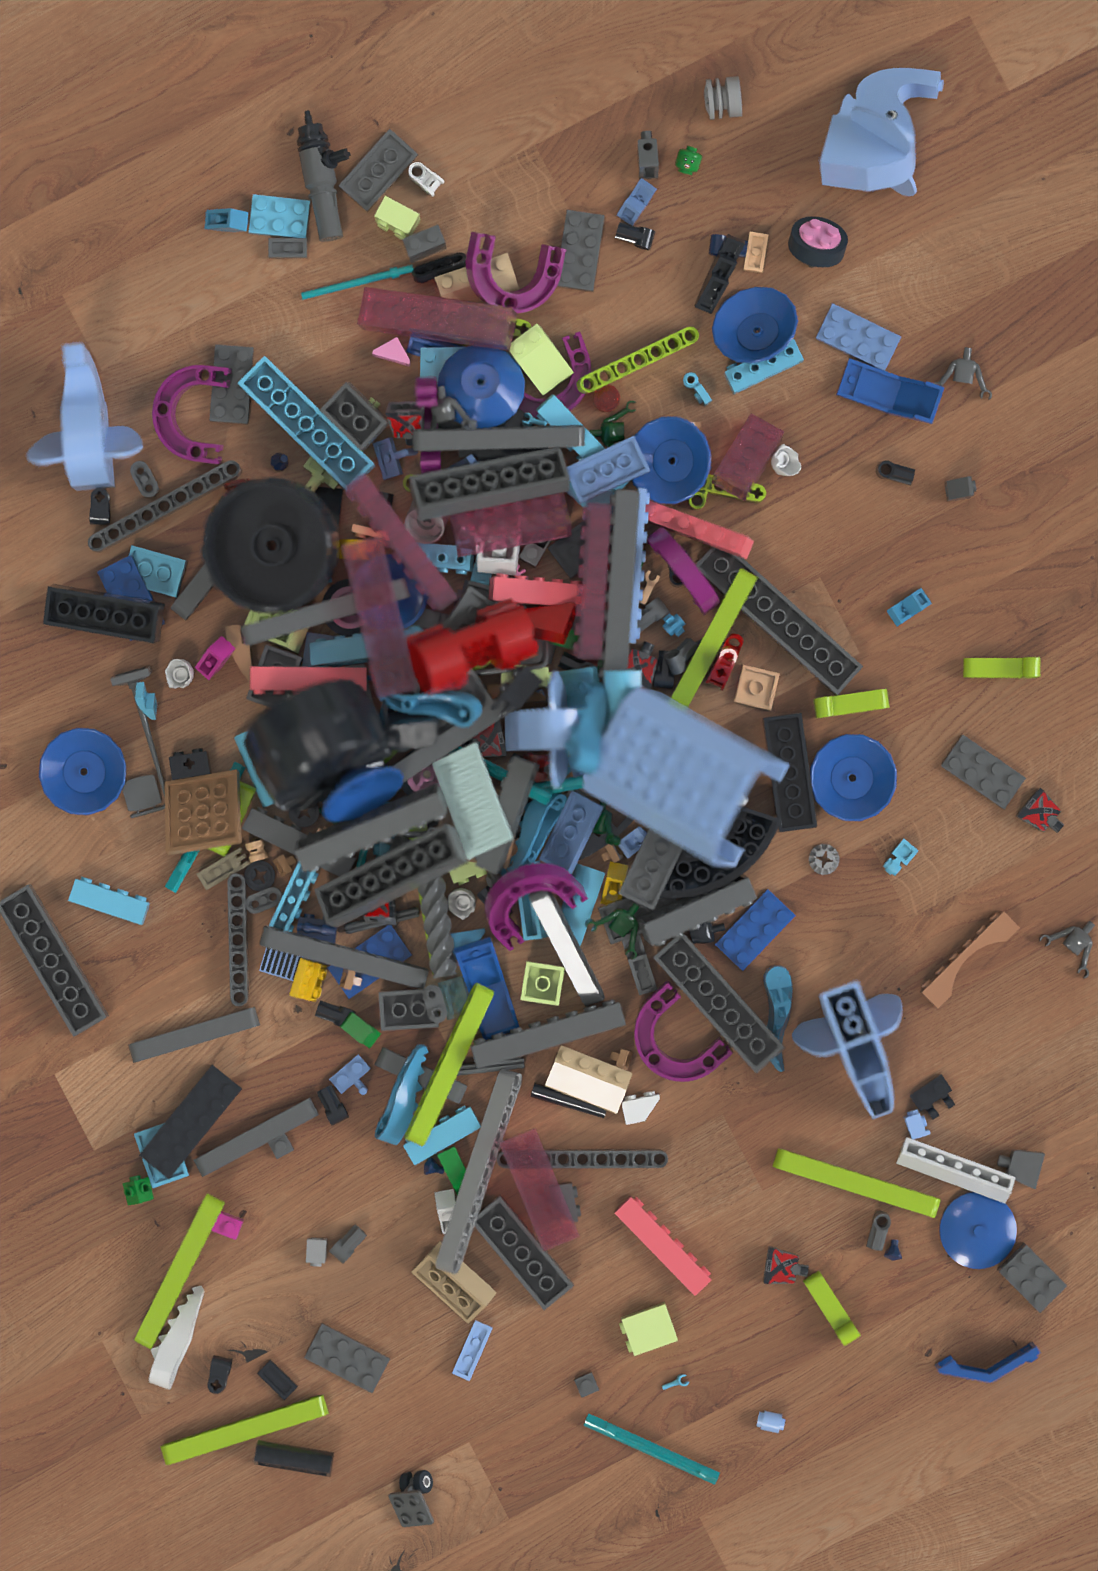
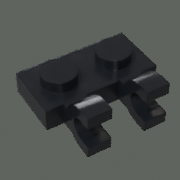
[910,1074,955,1120]

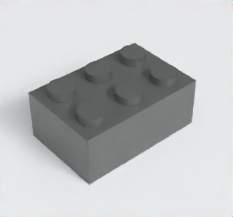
[320,382,389,451]
[246,645,303,707]
[378,989,439,1031]
[997,1243,1067,1313]

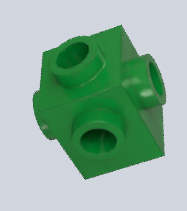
[122,1175,154,1206]

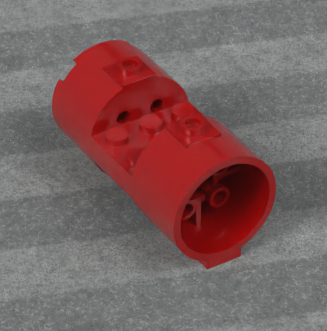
[405,598,538,696]

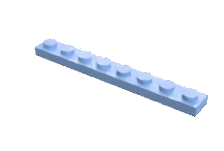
[629,488,650,643]

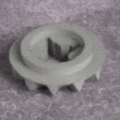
[809,844,839,875]

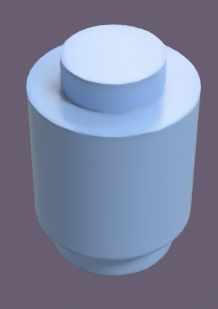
[756,1411,785,1433]

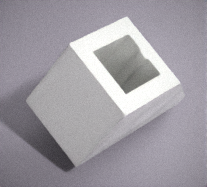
[621,1091,660,1125]
[434,1189,456,1234]

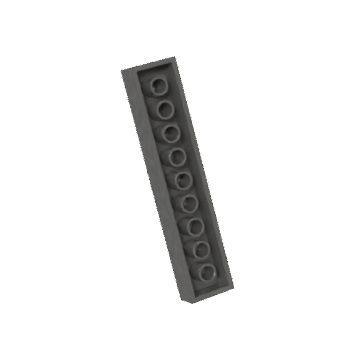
[598,490,640,684]
[696,547,863,696]

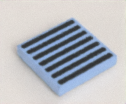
[259,948,303,981]

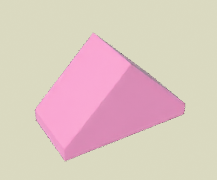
[372,337,411,367]

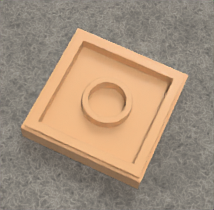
[734,665,780,711]

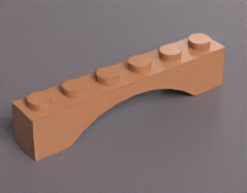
[920,911,1020,1009]

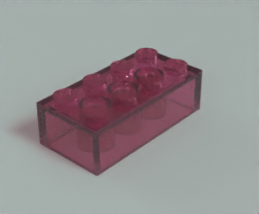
[712,413,784,501]

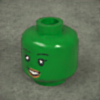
[675,145,702,175]

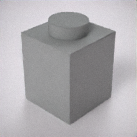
[306,1237,327,1266]

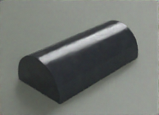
[254,1440,334,1477]

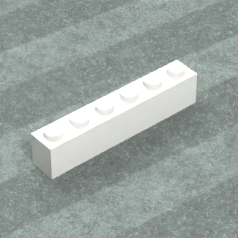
[896,1137,1016,1203]

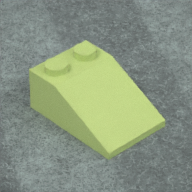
[506,324,574,396]
[243,609,309,653]

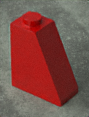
[525,602,577,645]

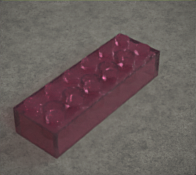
[450,492,571,557]
[499,1127,580,1251]

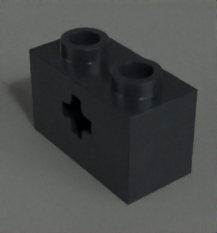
[169,748,212,780]

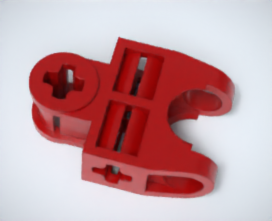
[705,633,744,691]

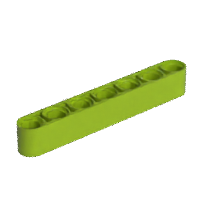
[576,327,699,394]

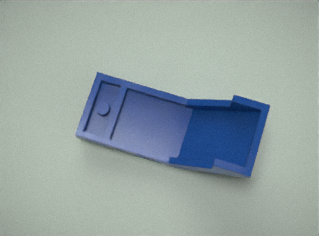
[836,358,945,424]
[454,937,520,1040]
[934,1342,1040,1383]

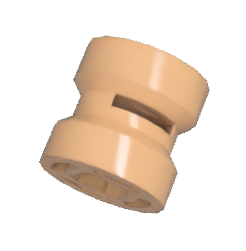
[245,839,269,863]

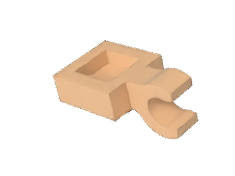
[639,571,660,606]

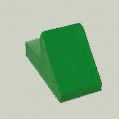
[340,1012,381,1049]

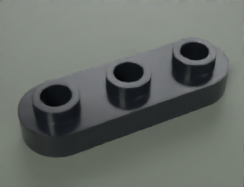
[412,252,466,283]

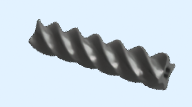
[418,876,457,978]

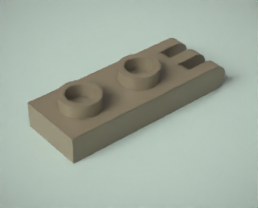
[197,847,251,890]

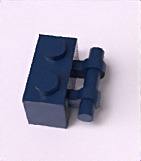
[297,913,337,944]

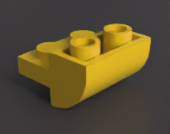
[289,958,327,1002]

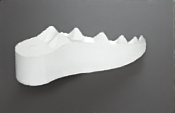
[149,1286,205,1390]

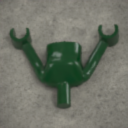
[589,400,636,448]
[592,799,621,846]
[585,902,640,960]

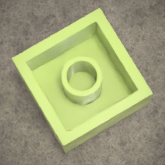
[374,196,420,240]
[521,961,565,1006]

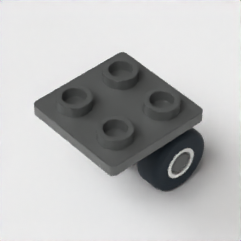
[388,1470,434,1527]

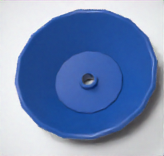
[712,287,798,364]
[438,344,525,429]
[632,417,711,504]
[39,728,127,815]
[810,734,897,821]
[323,766,404,822]

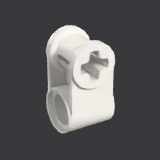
[409,162,445,197]

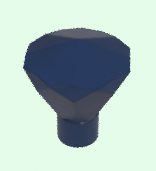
[271,453,289,471]
[424,1157,445,1175]
[884,1239,902,1261]

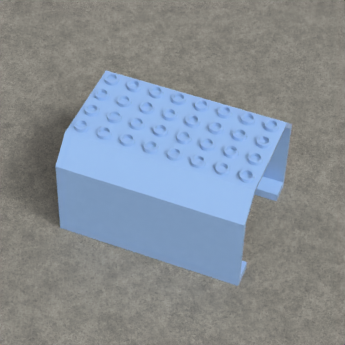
[583,686,789,867]

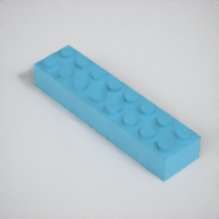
[238,356,375,493]

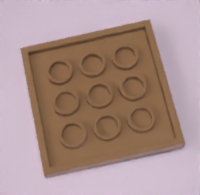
[165,769,241,855]

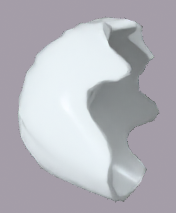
[771,444,801,476]
[165,659,194,689]
[447,888,476,920]

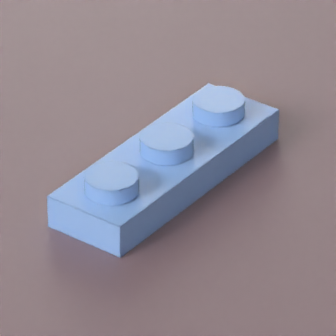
[452,1320,493,1381]

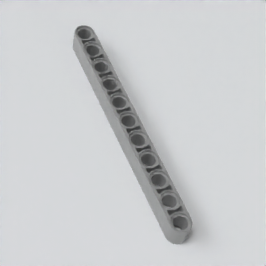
[436,1069,522,1274]

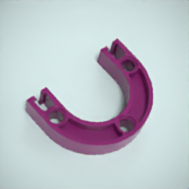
[466,231,566,313]
[519,331,591,420]
[152,365,232,464]
[416,376,441,474]
[646,527,720,616]
[485,863,588,951]
[634,980,733,1082]

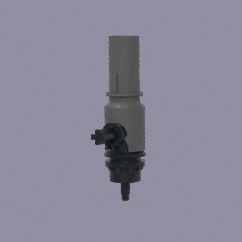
[297,110,351,242]

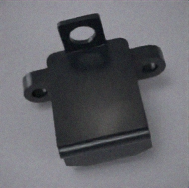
[382,699,439,752]

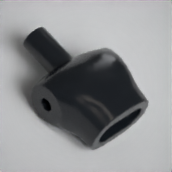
[690,921,725,944]

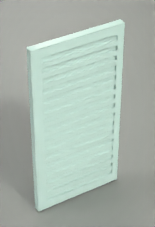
[432,743,513,860]

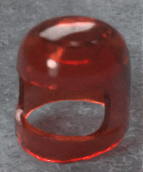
[523,753,551,783]

